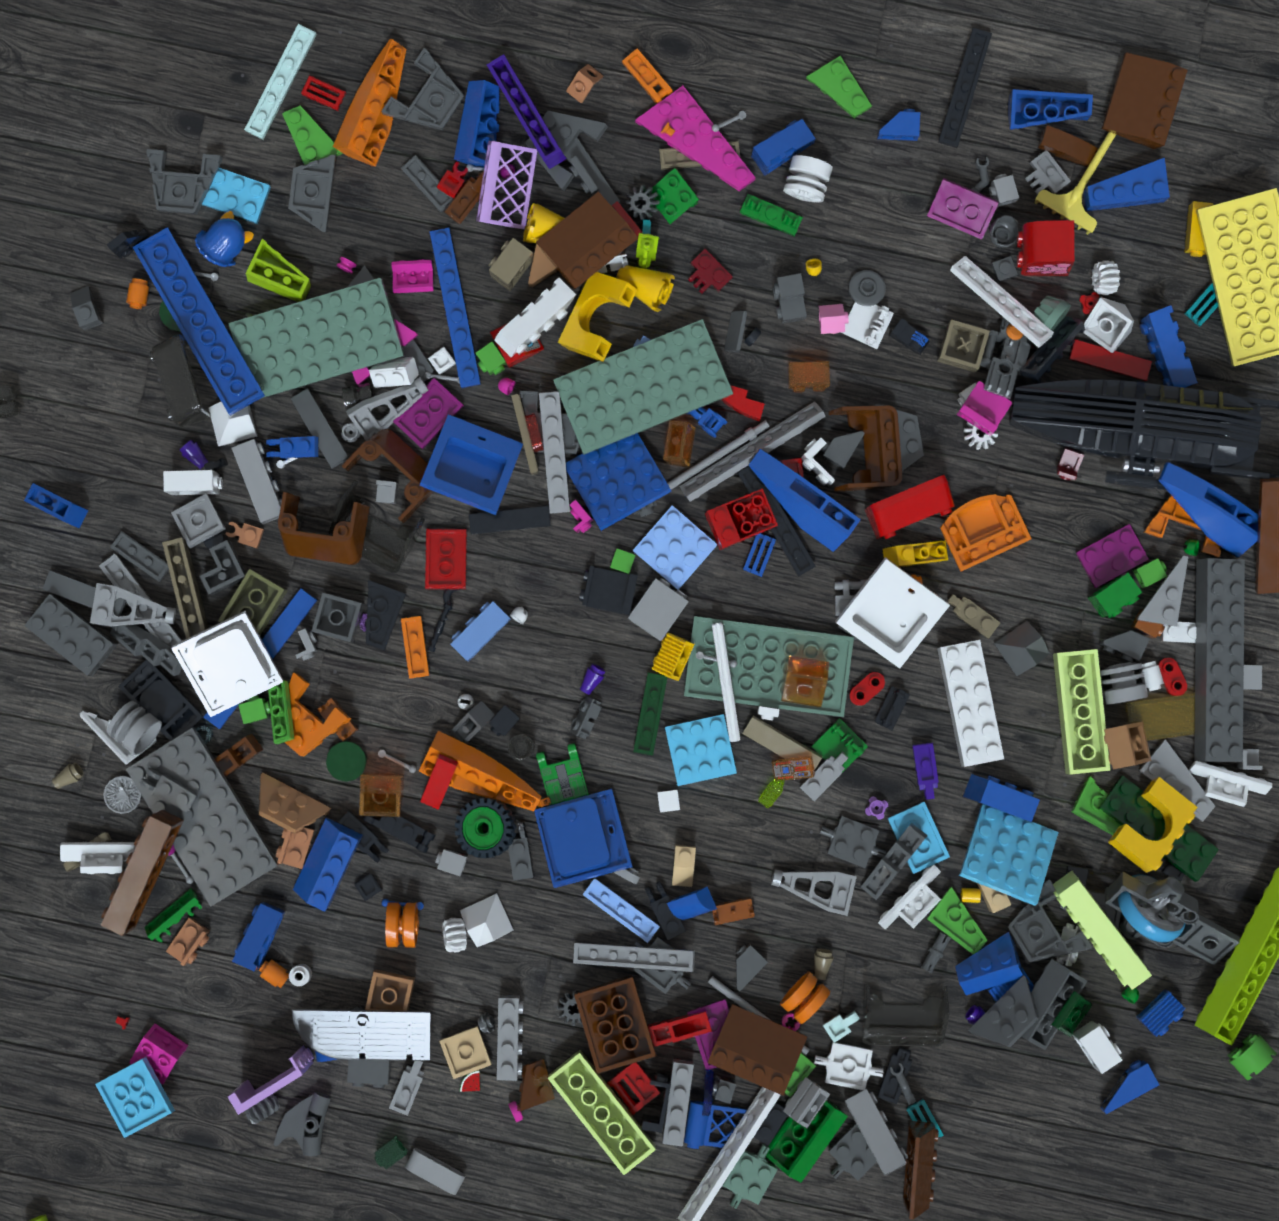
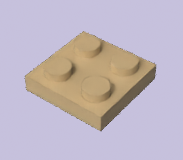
[439,1026,492,1079]

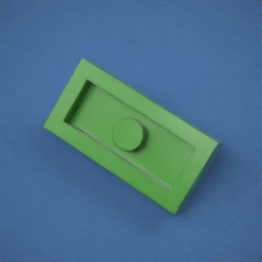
[785,1053,816,1097]

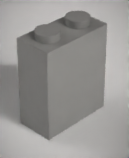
[628,578,689,642]

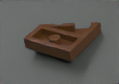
[517,1059,555,1111]

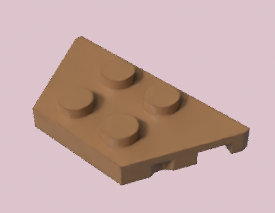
[259,772,331,834]

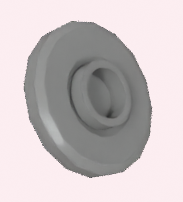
[103,776,142,814]

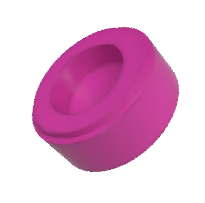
[508,1101,523,1123]

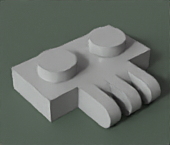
[1025,151,1071,195]

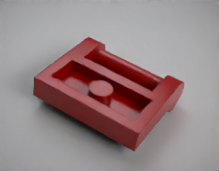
[607,1062,660,1115]

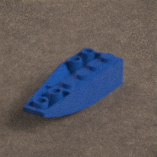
[748,449,861,552]
[1159,462,1259,557]

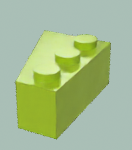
[246,239,311,302]

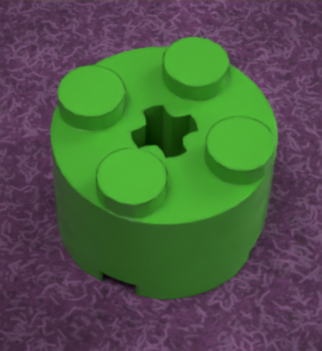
[1228,1034,1277,1080]

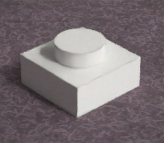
[757,706,779,720]

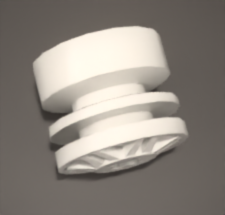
[783,155,833,202]

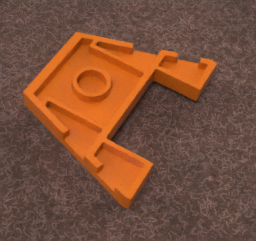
[1143,495,1221,558]
[284,673,351,757]

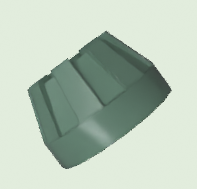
[1033,295,1071,331]

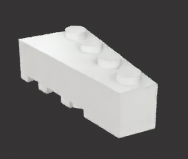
[494,278,576,357]

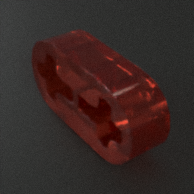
[525,413,544,452]

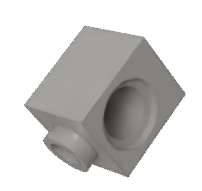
[435,848,468,876]

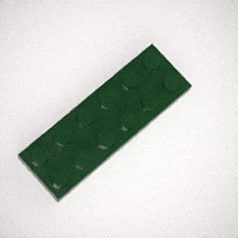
[1099,775,1219,882]

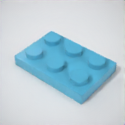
[202,168,271,224]
[887,801,950,874]

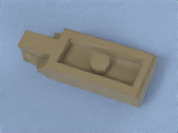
[947,595,1000,639]

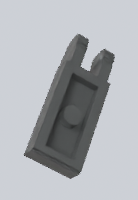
[140,768,198,813]
[508,822,534,881]

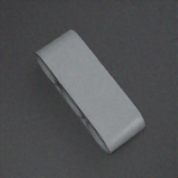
[404,1148,466,1195]

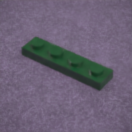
[633,673,668,756]

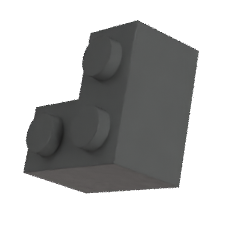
[772,273,807,324]
[200,540,247,595]

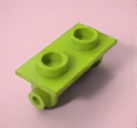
[636,233,659,269]

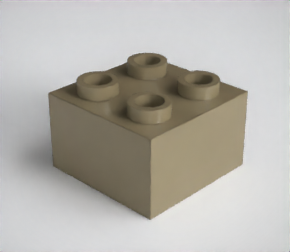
[489,238,534,291]
[937,319,990,372]

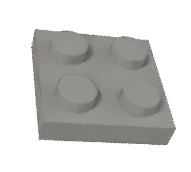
[171,493,226,548]

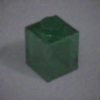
[374,1135,408,1170]

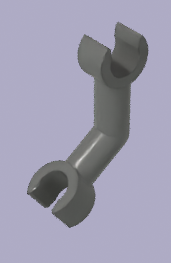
[971,157,989,193]
[890,1063,916,1105]

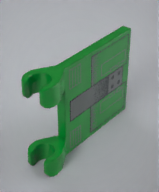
[536,743,589,805]

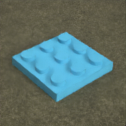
[665,714,737,786]
[95,1057,175,1138]

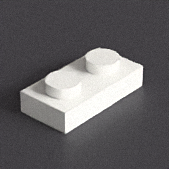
[1161,622,1196,643]

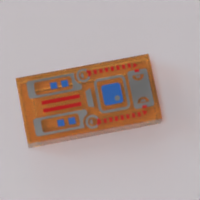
[772,756,815,781]

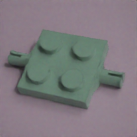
[723,1144,778,1209]

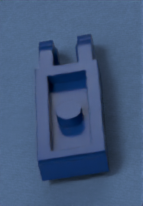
[266,436,318,459]

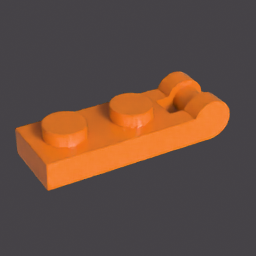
[622,48,673,104]

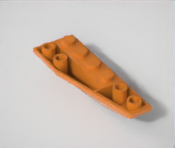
[333,39,406,166]
[419,731,542,811]

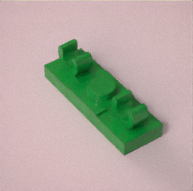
[740,194,803,237]
[144,888,202,942]

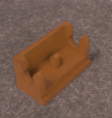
[318,698,359,742]
[712,897,755,925]

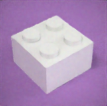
[1073,1021,1122,1074]

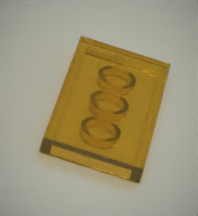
[1125,693,1195,741]

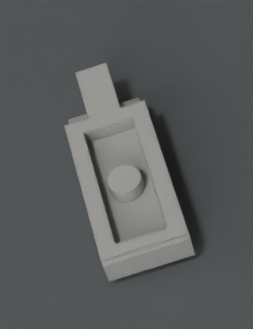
[800,751,848,802]
[389,1061,424,1116]

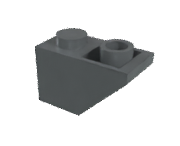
[1099,630,1150,663]

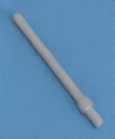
[667,420,770,490]
[708,976,810,1055]

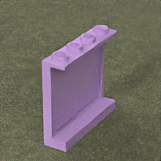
[228,1045,314,1115]

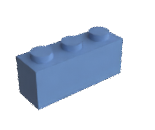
[450,602,511,662]

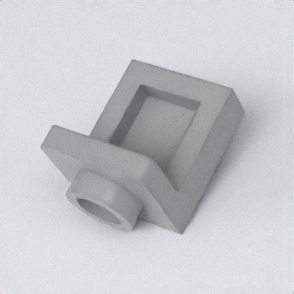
[296,628,318,661]

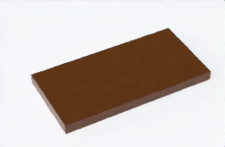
[1255,478,1279,594]

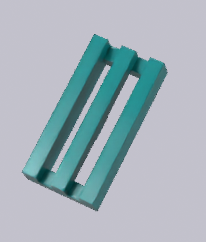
[1185,283,1218,327]
[905,1099,944,1137]

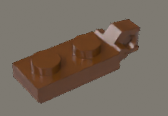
[443,172,483,224]

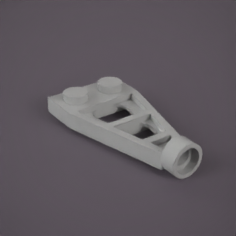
[346,377,429,441]
[90,583,176,626]
[771,869,857,916]

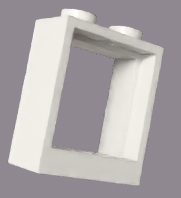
[163,470,223,495]

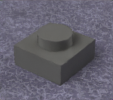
[991,256,1018,283]

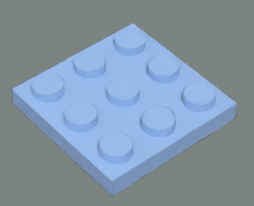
[633,506,717,590]

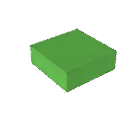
[610,549,636,574]

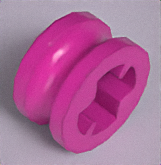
[336,257,357,274]
[782,1013,800,1031]

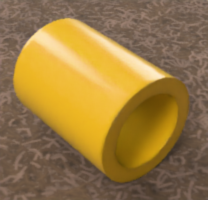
[961,888,981,903]

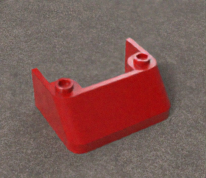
[865,475,955,539]

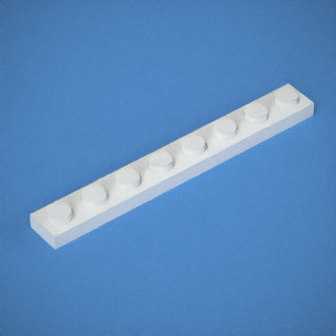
[678,1087,780,1221]

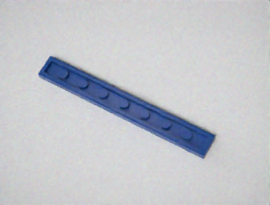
[204,589,318,729]

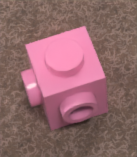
[819,304,849,334]

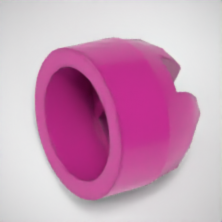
[498,378,515,395]

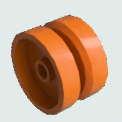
[385,902,419,948]
[780,972,831,1024]

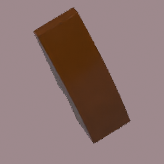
[1037,125,1098,167]
[215,734,264,777]

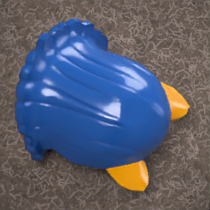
[195,211,254,267]

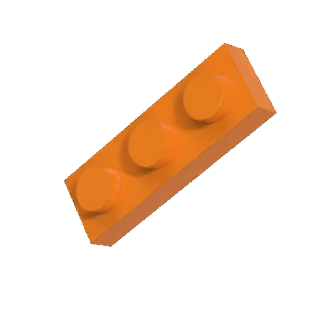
[401,616,430,679]

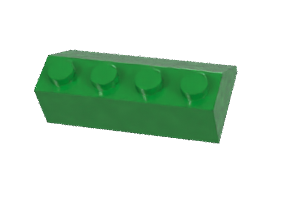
[766,1100,848,1183]

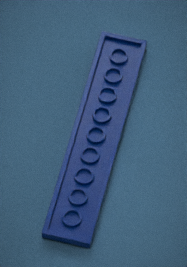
[133,227,265,416]

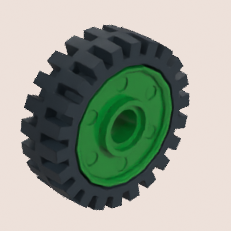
[455,798,517,858]

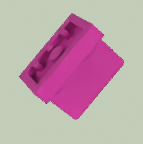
[957,381,1012,436]
[130,1024,188,1084]

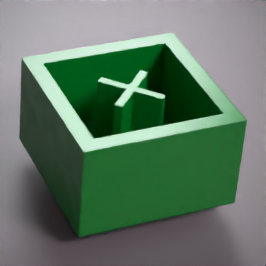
[1088,573,1142,618]

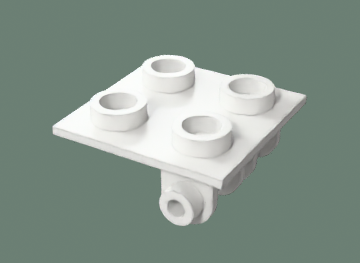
[841,302,894,349]

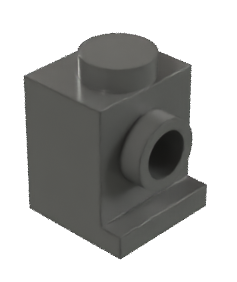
[710,1075,736,1104]

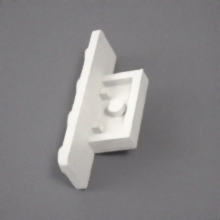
[1189,761,1272,807]
[60,842,136,874]
[878,865,941,929]

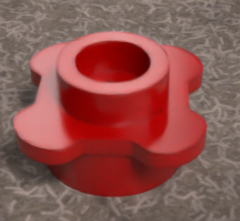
[1079,292,1099,315]

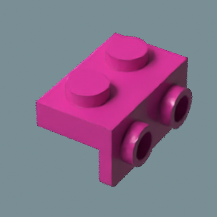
[392,259,434,293]

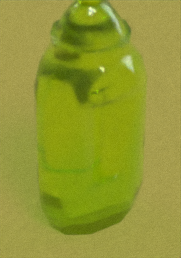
[758,774,787,808]

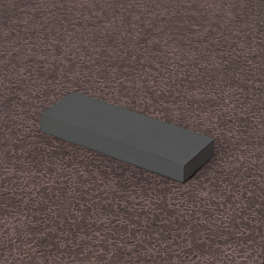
[401,155,453,213]
[110,531,169,582]

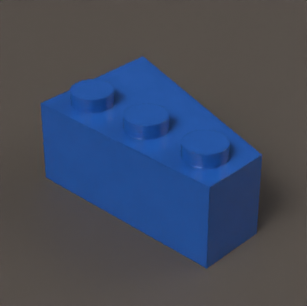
[963,774,1040,822]

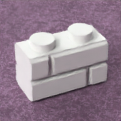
[369,357,419,388]

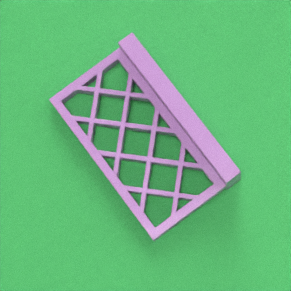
[476,141,537,229]

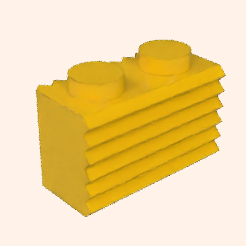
[652,633,695,681]

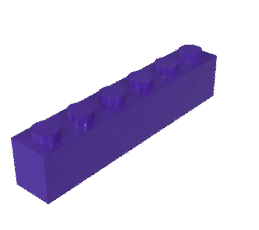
[487,54,567,169]

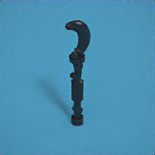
[427,589,463,653]

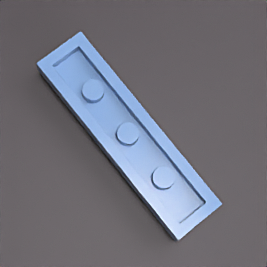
[583,878,660,943]

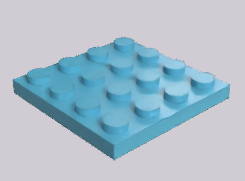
[959,804,1058,906]

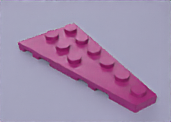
[635,86,756,191]

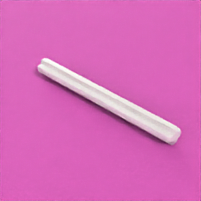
[712,622,740,742]

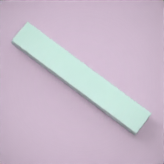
[244,24,317,140]

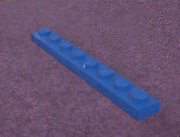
[430,228,481,389]

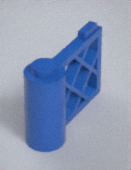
[684,1101,748,1149]

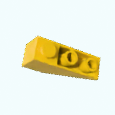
[883,540,948,567]

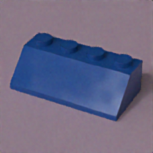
[293,818,363,912]

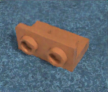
[276,827,315,869]
[166,917,210,966]

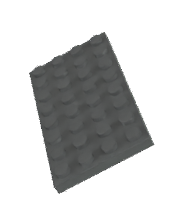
[126,727,280,907]

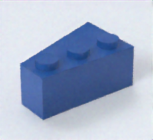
[751,119,816,176]
[232,902,285,971]
[955,932,1023,995]

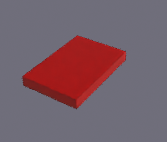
[425,529,467,590]

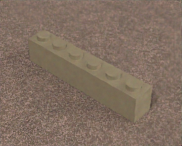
[162,538,209,639]

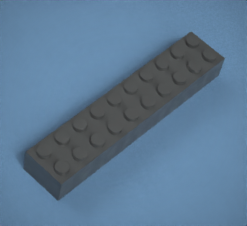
[1194,558,1245,762]

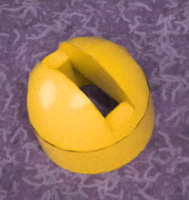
[806,259,822,276]

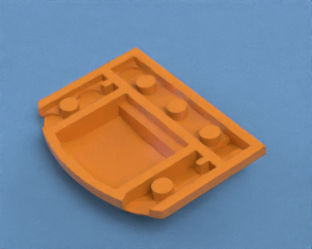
[940,494,1031,572]

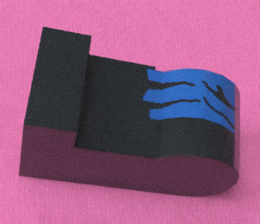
[889,318,930,355]

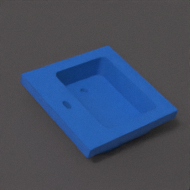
[420,414,523,515]
[534,789,632,888]

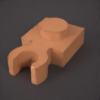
[226,522,264,549]

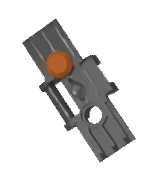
[980,317,1031,399]

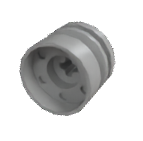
[1100,662,1149,705]
[107,701,162,755]

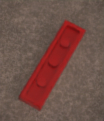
[1069,339,1152,381]

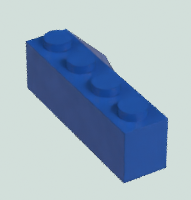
[454,80,499,167]
[1008,89,1093,130]

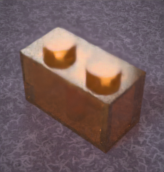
[788,361,830,392]
[663,420,696,467]

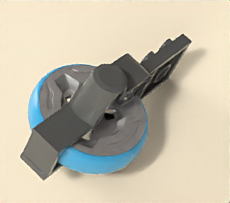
[1105,872,1240,965]

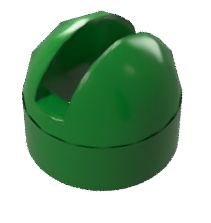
[1183,539,1199,556]
[1121,987,1139,1004]

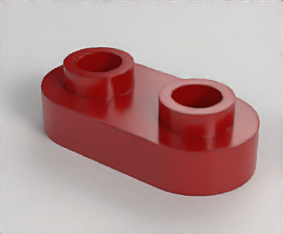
[1157,658,1187,696]
[849,672,885,706]

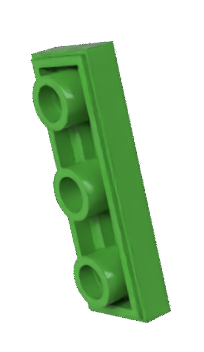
[268,680,294,744]

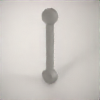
[712,111,746,132]
[193,271,219,281]
[423,372,460,384]
[696,651,737,668]
[378,750,416,773]

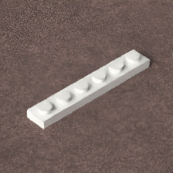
[950,256,1054,348]

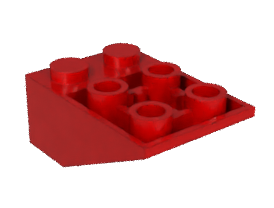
[705,488,778,550]

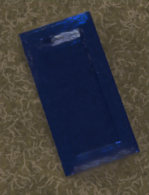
[702,1070,714,1116]

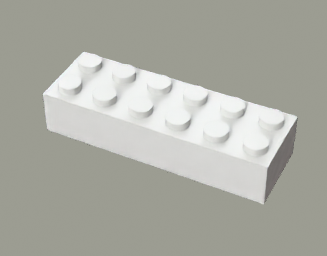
[937,640,1004,767]

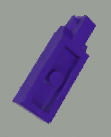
[912,743,939,800]

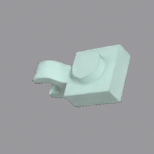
[823,1010,859,1043]

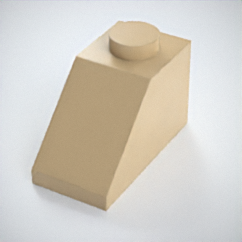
[672,845,696,887]

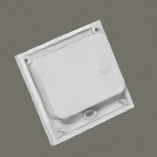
[836,557,950,668]
[172,611,283,717]

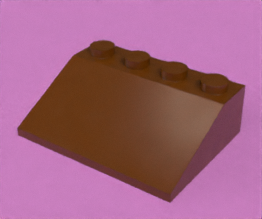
[1101,53,1188,149]
[536,191,638,290]
[574,975,656,1074]
[708,1004,808,1096]
[903,1121,939,1219]

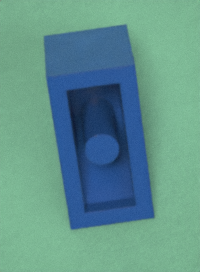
[877,109,920,141]

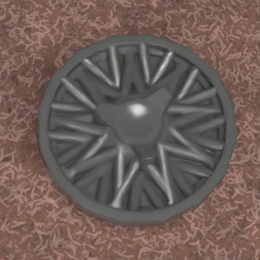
[849,270,886,307]

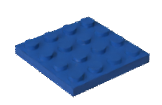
[566,433,671,531]

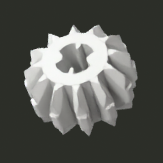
[1091,260,1120,295]
[963,422,998,450]
[442,918,467,953]

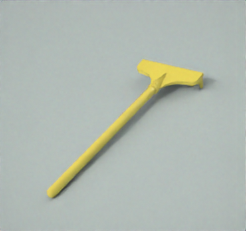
[1035,132,1116,235]

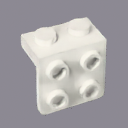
[801,438,835,486]

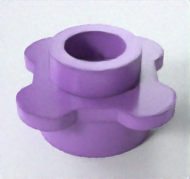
[865,797,888,820]

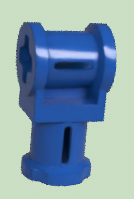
[686,407,728,438]

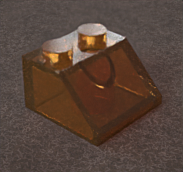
[781,656,829,707]
[359,773,404,817]

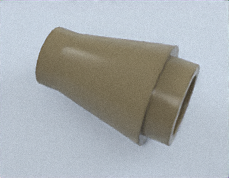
[52,763,84,789]
[814,949,834,980]

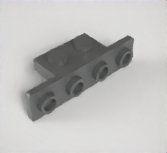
[565,138,620,206]

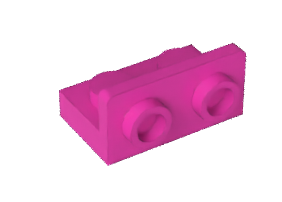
[570,500,593,533]

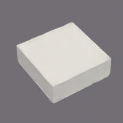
[428,347,456,375]
[657,790,680,812]

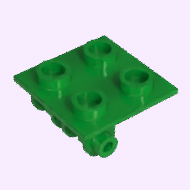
[651,168,699,225]
[811,718,868,773]

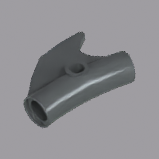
[274,1091,331,1156]

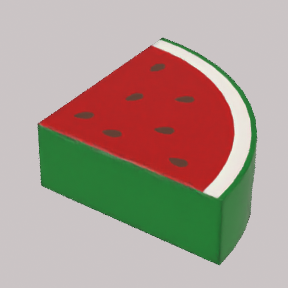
[460,1069,481,1092]

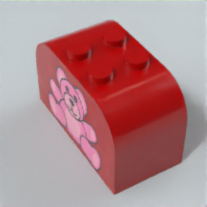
[1017,220,1075,276]

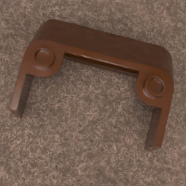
[829,406,902,491]
[342,429,434,523]
[278,492,370,565]

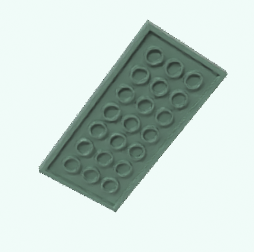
[229,278,405,399]
[553,319,733,455]
[684,616,854,717]

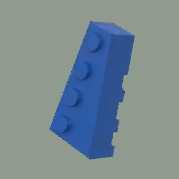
[1083,158,1170,211]

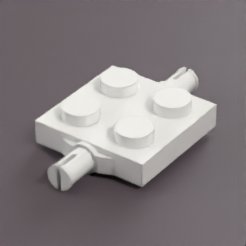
[814,1042,883,1090]

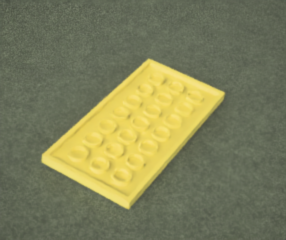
[1196,188,1279,366]

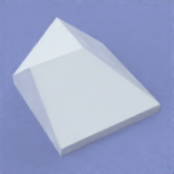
[1083,297,1134,353]
[208,402,258,446]
[460,893,514,947]

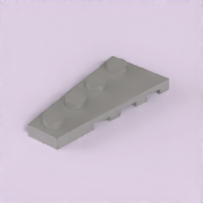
[1139,739,1215,822]

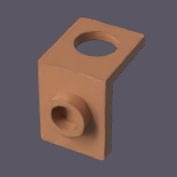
[566,64,603,103]

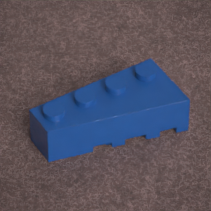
[1140,305,1198,388]

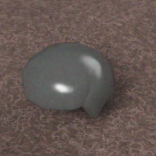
[989,215,1019,248]

